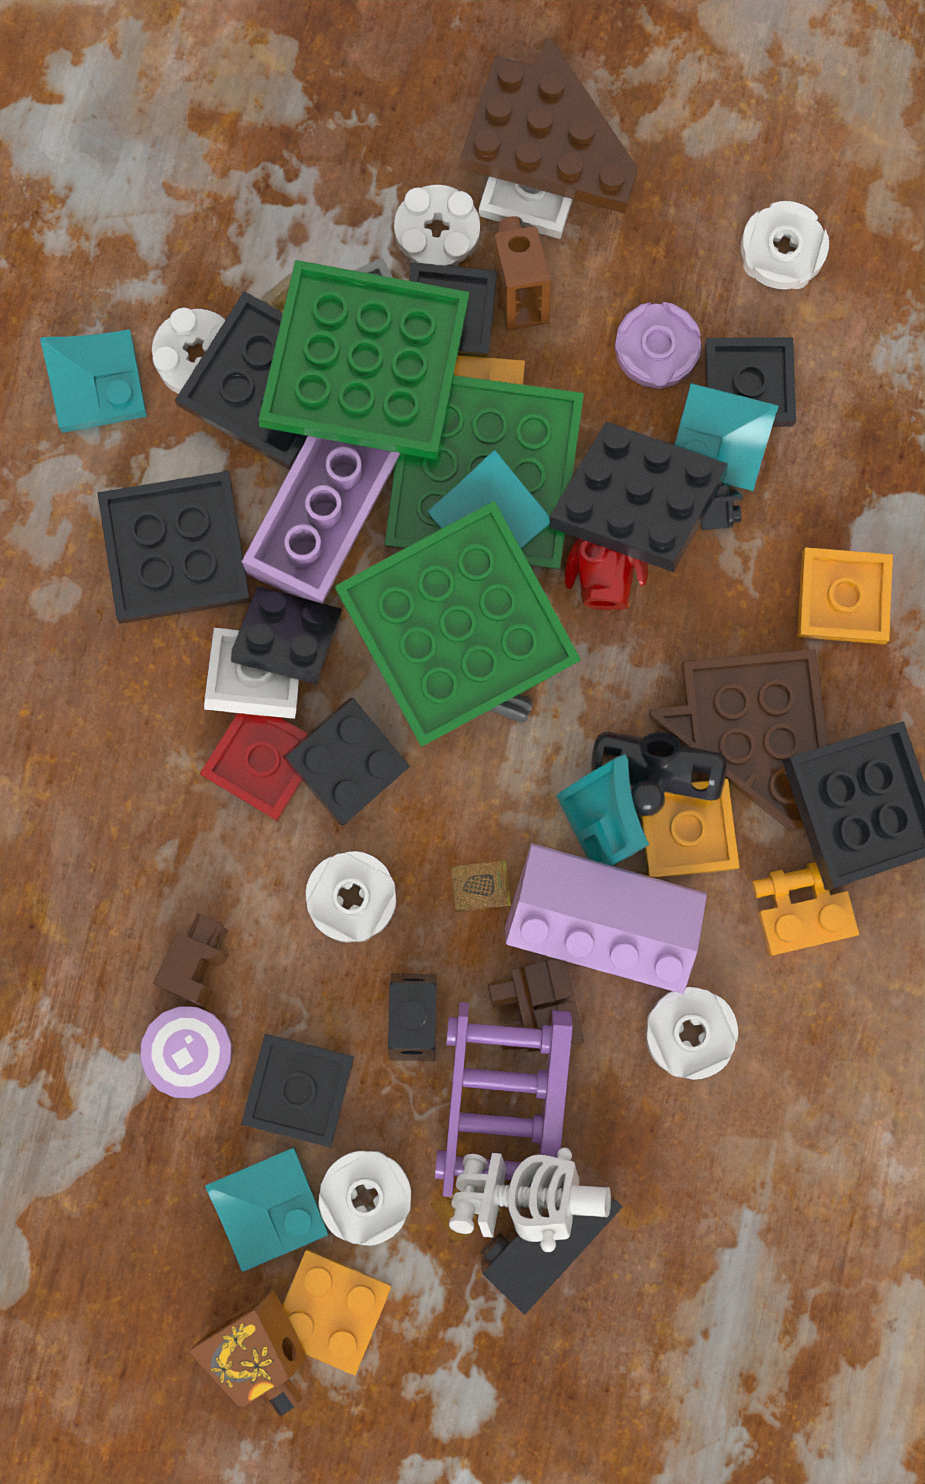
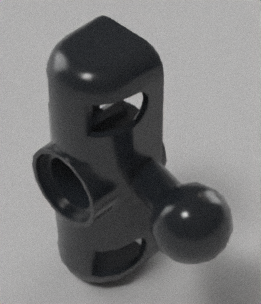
[591,731,727,816]

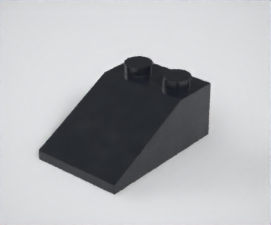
[481,1196,623,1315]

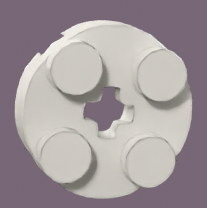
[394,185,480,267]
[740,201,829,289]
[152,308,225,394]
[306,851,396,943]
[645,987,738,1080]
[319,1150,411,1246]

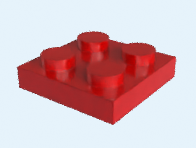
[200,713,307,822]

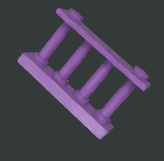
[435,1002,573,1197]

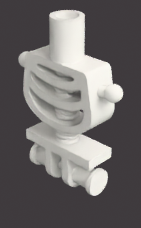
[449,1148,611,1252]

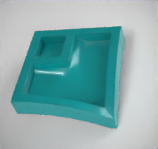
[40,329,148,433]
[674,383,778,491]
[427,450,550,549]
[556,754,649,866]
[205,1147,329,1272]

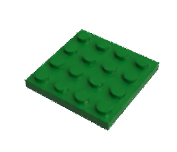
[259,260,469,460]
[384,375,584,570]
[334,500,581,747]

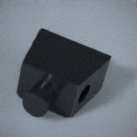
[388,973,437,1061]

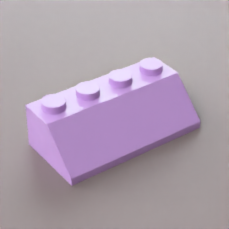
[242,436,401,603]
[505,843,707,994]

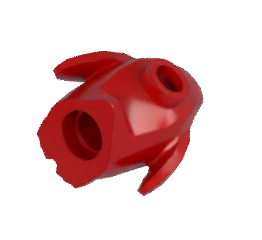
[565,538,649,611]

